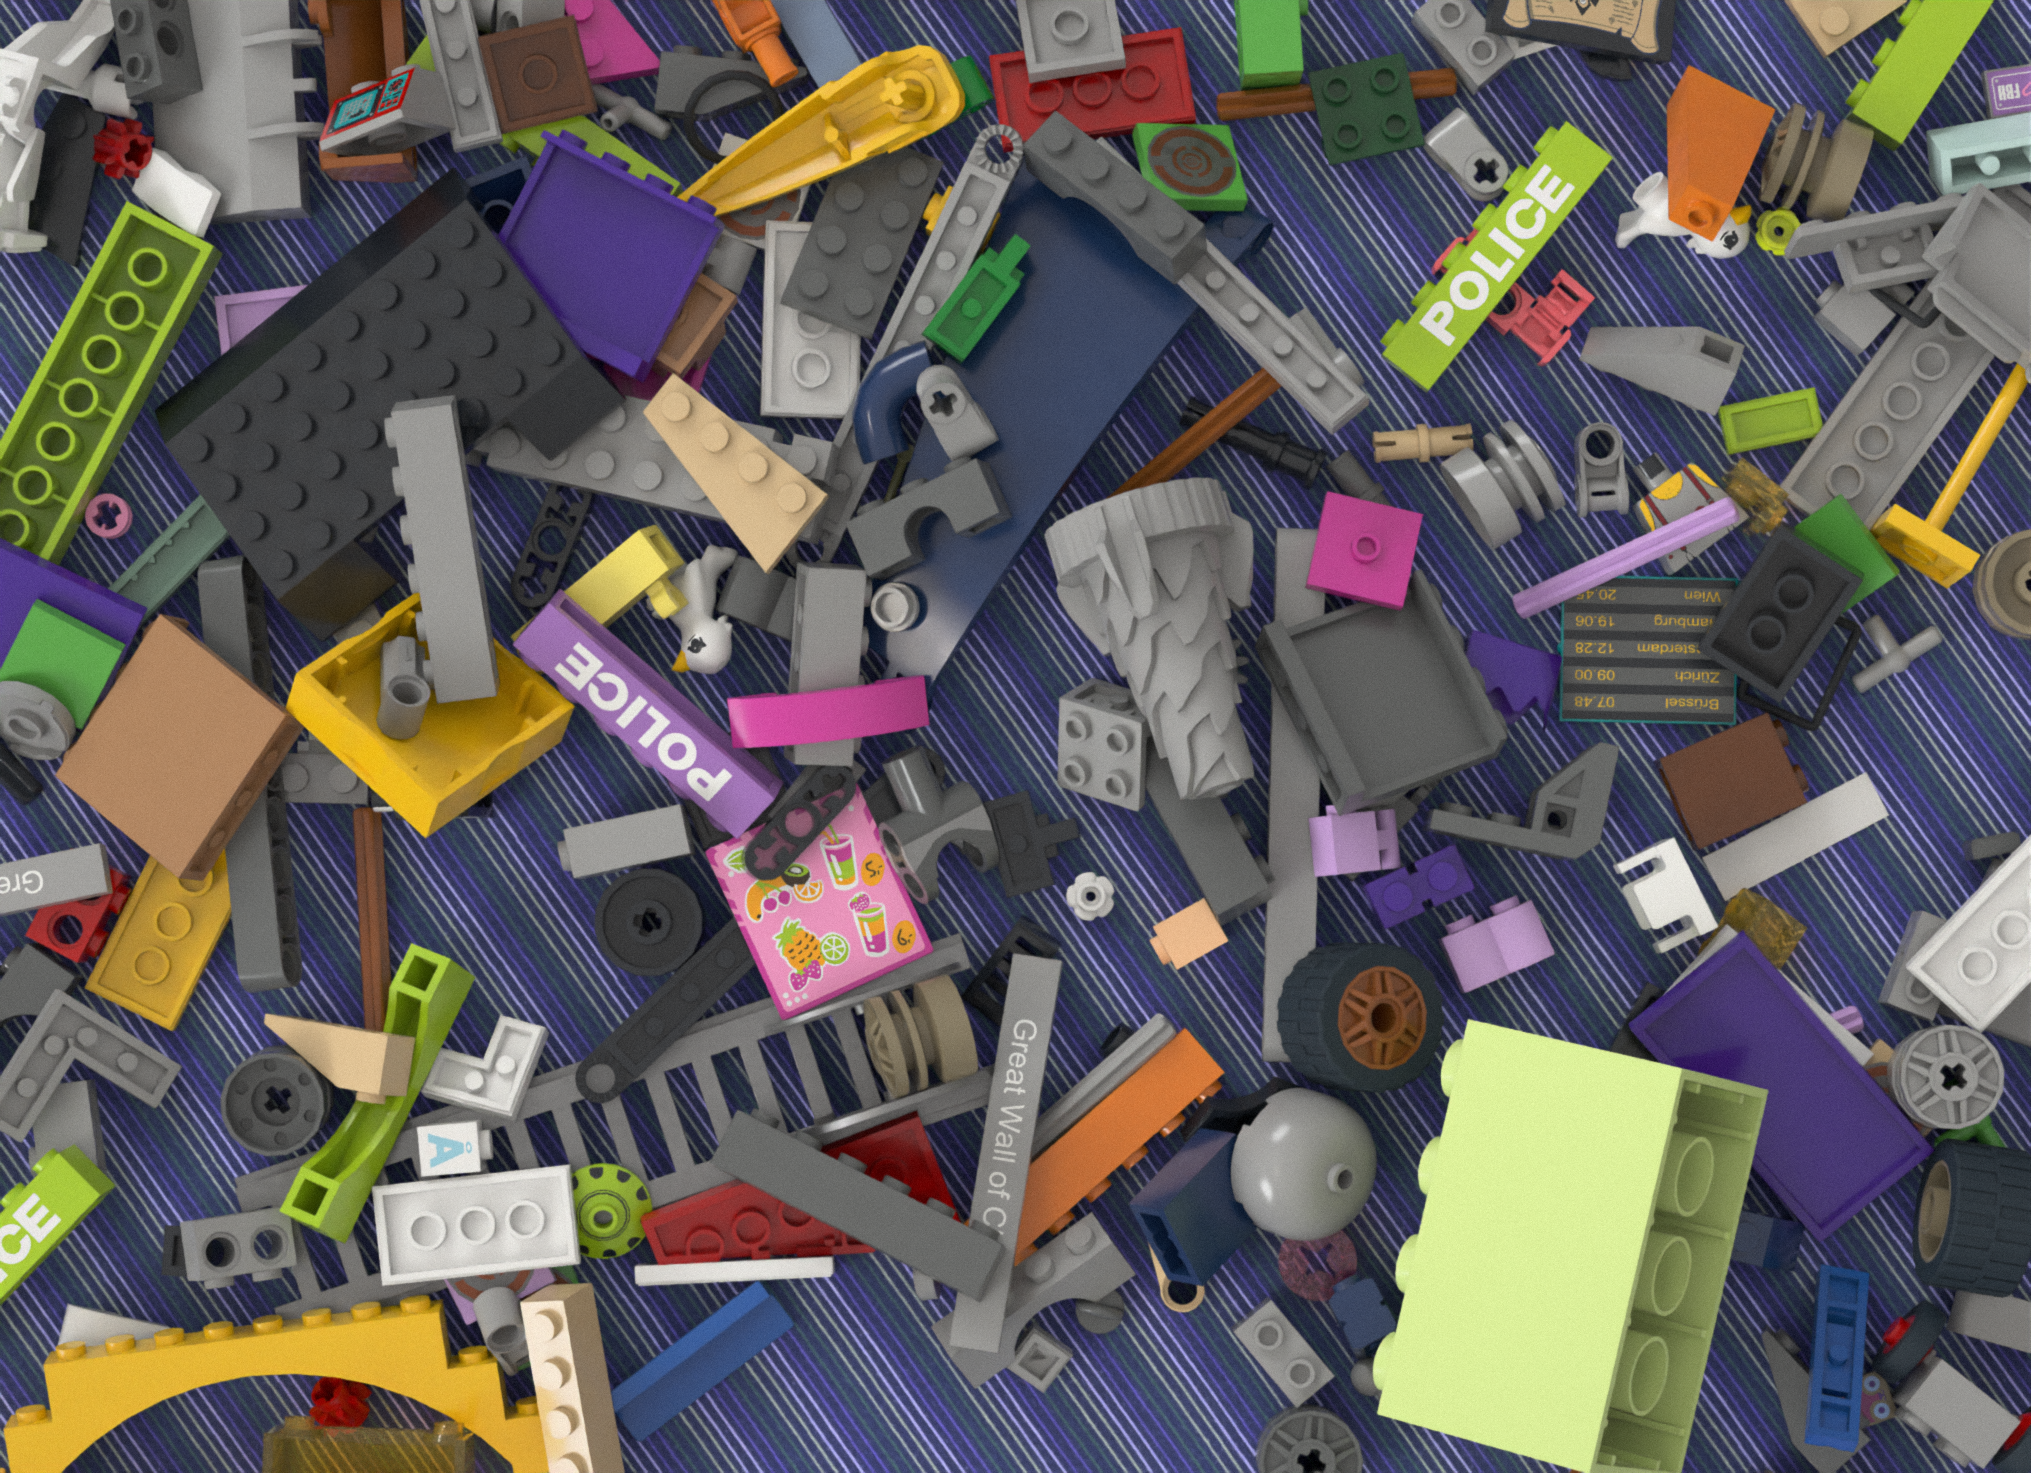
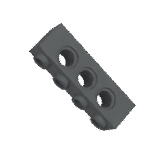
[110,0,203,104]

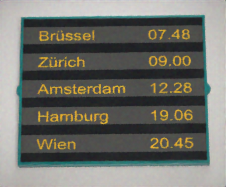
[1557,576,1738,725]

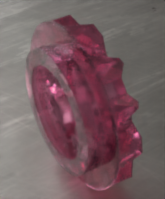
[1278,1230,1357,1301]

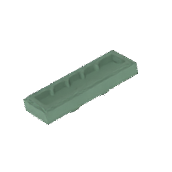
[108,494,231,631]

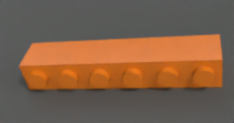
[963,1027,1225,1266]

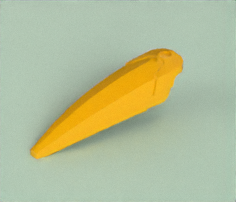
[677,45,965,217]

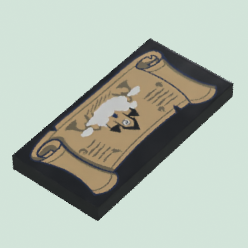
[1485,0,1676,66]

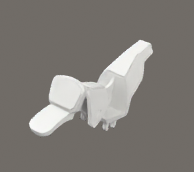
[0,0,115,253]

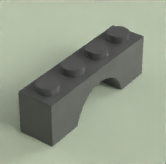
[1023,111,1207,285]
[0,943,84,1029]

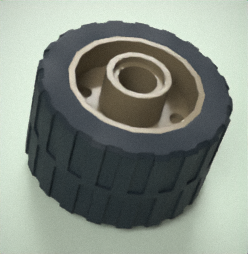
[1912,1138,2031,1298]

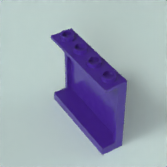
[498,129,725,383]

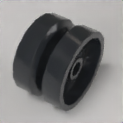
[595,869,706,976]

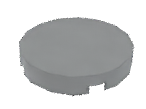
[0,681,77,760]

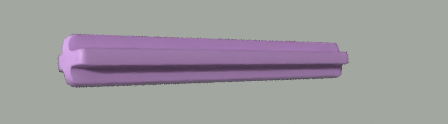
[1512,497,1740,619]

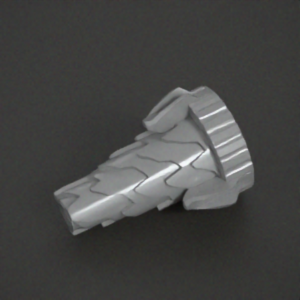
[1044,477,1254,800]

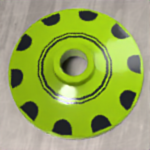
[572,1163,652,1259]

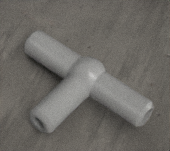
[592,84,672,140]
[1852,615,1943,693]

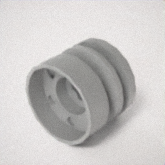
[1439,419,1566,551]
[1886,1025,2004,1129]

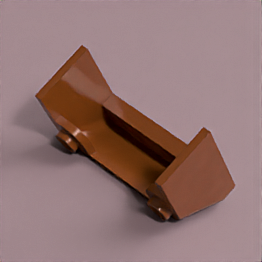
[308,0,418,183]

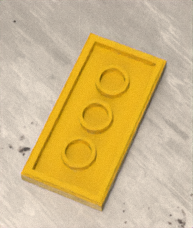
[84,849,232,1031]

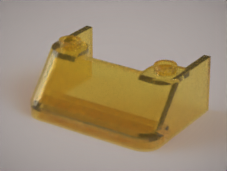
[262,1416,475,1473]

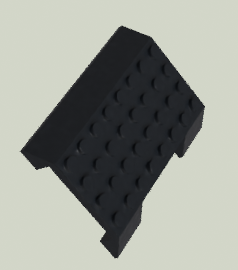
[155,167,627,642]

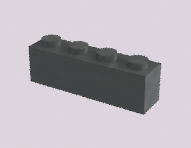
[1145,735,1275,926]

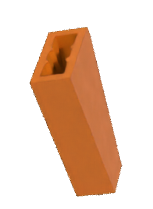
[1667,65,1776,242]

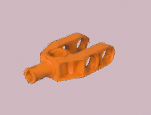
[711,0,799,87]

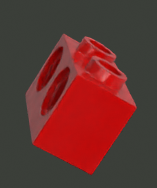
[25,848,132,963]

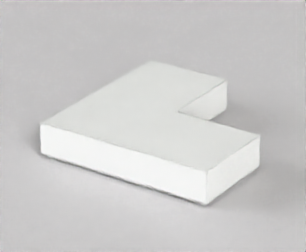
[421,1015,549,1122]

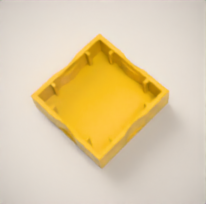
[285,593,575,838]

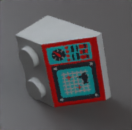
[319,64,455,157]

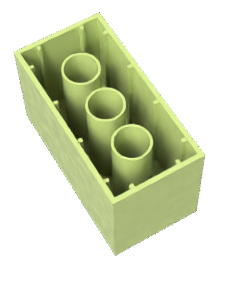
[1373,1019,1769,1473]

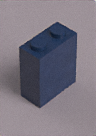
[1129,1128,1257,1286]

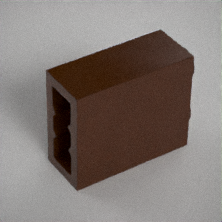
[1654,712,1809,850]

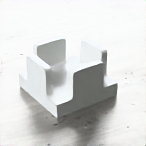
[1613,838,1718,953]

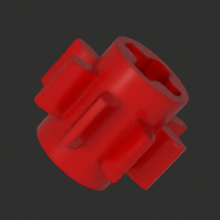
[92,118,154,179]
[309,1376,372,1435]

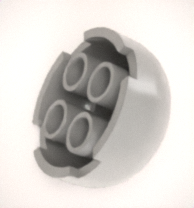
[1231,1088,1377,1241]

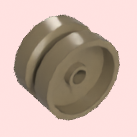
[1972,529,2031,640]

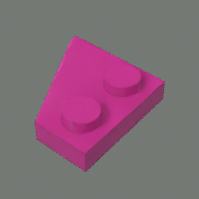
[564,0,660,85]

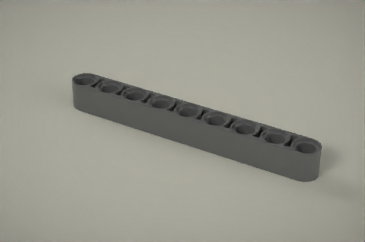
[198,555,302,993]

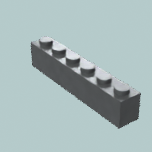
[710,1108,1006,1302]

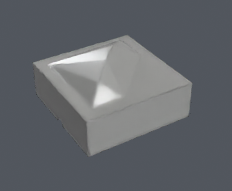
[1007,1322,1073,1393]

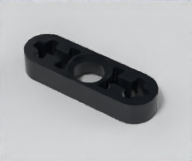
[511,483,595,609]
[741,766,856,881]

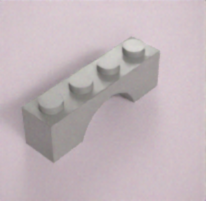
[931,1212,1136,1389]

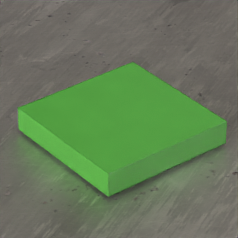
[1794,493,1900,615]
[0,599,126,730]

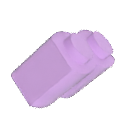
[1438,895,1555,993]

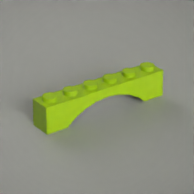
[280,943,475,1244]

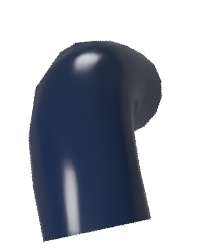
[852,340,935,465]

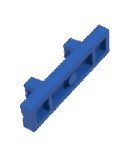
[1804,1264,1869,1453]

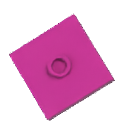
[1305,491,1423,611]

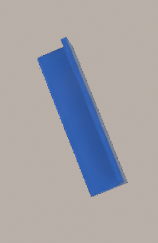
[611,1280,794,1442]

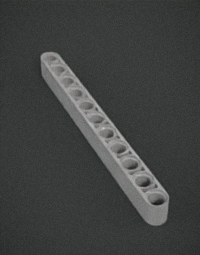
[1262,528,1325,1062]

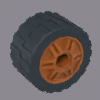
[1277,942,1444,1093]

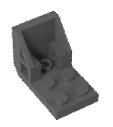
[1422,742,1620,861]

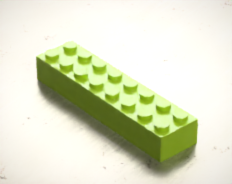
[0,201,223,566]

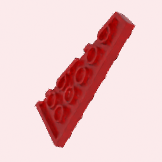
[641,1110,962,1265]

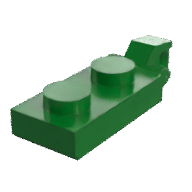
[921,234,1031,364]

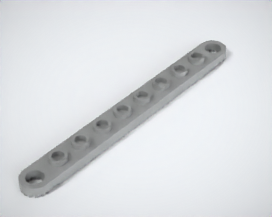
[786,124,1024,569]

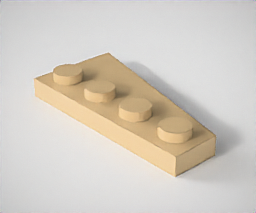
[643,373,830,575]

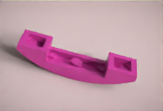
[727,675,929,748]

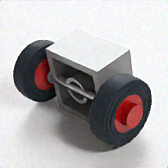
[1872,1300,2031,1473]

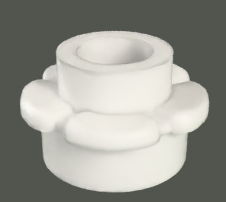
[1066,872,1114,921]

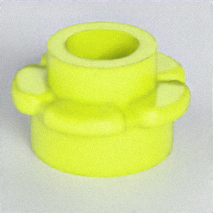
[1755,207,1802,256]

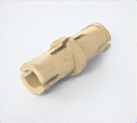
[1372,423,1473,463]

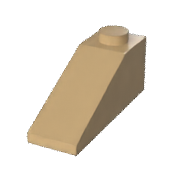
[264,1014,415,1104]

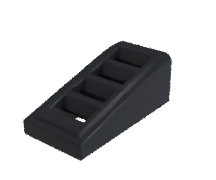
[961,915,1061,1026]

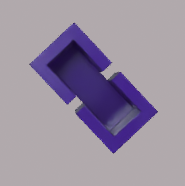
[1361,844,1475,930]

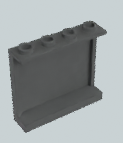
[1254,569,1508,816]

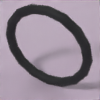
[683,70,784,164]

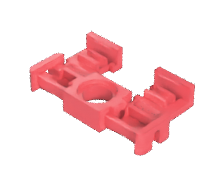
[1431,228,1595,366]

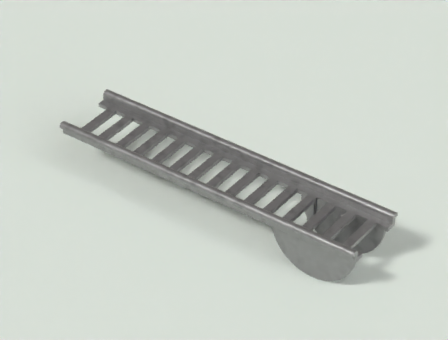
[234,933,995,1320]

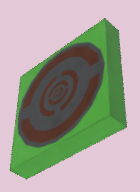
[1132,123,1248,211]

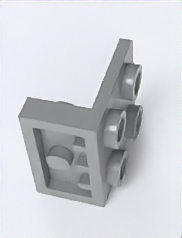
[1057,678,1152,811]

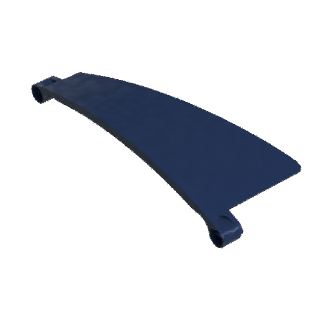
[863,158,1274,734]

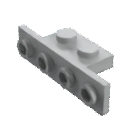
[1784,193,1965,294]

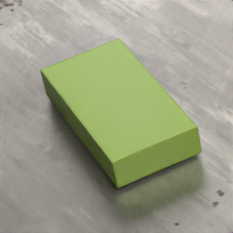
[1718,387,1823,456]

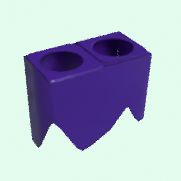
[1464,630,1563,732]

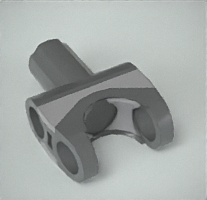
[878,745,999,904]

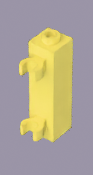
[510,524,689,675]

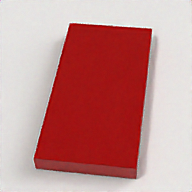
[989,27,1196,153]

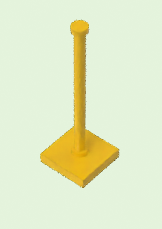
[1869,363,2029,588]

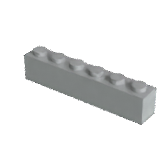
[384,395,500,704]

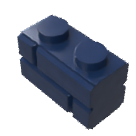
[1329,1274,1397,1360]

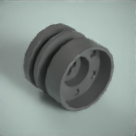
[220,1044,335,1156]
[1255,1403,1363,1473]

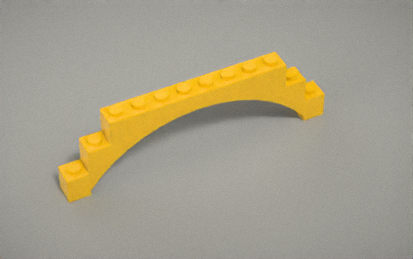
[0,1295,549,1473]

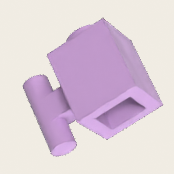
[1308,805,1401,877]

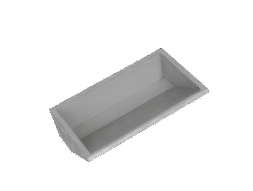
[152,0,324,227]

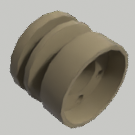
[1758,102,1874,223]
[863,974,978,1099]

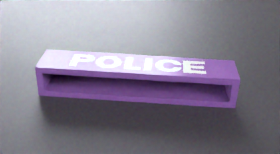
[512,589,784,839]

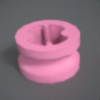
[85,494,133,539]

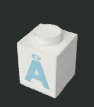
[417,1119,493,1177]

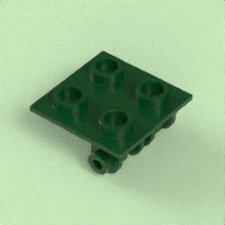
[1308,52,1425,166]

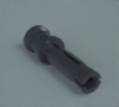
[1179,396,1328,490]

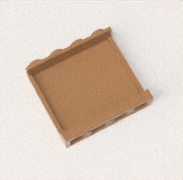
[55,614,304,881]

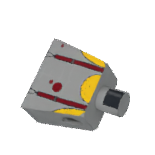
[1632,452,1749,576]

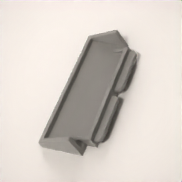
[1921,183,2031,384]

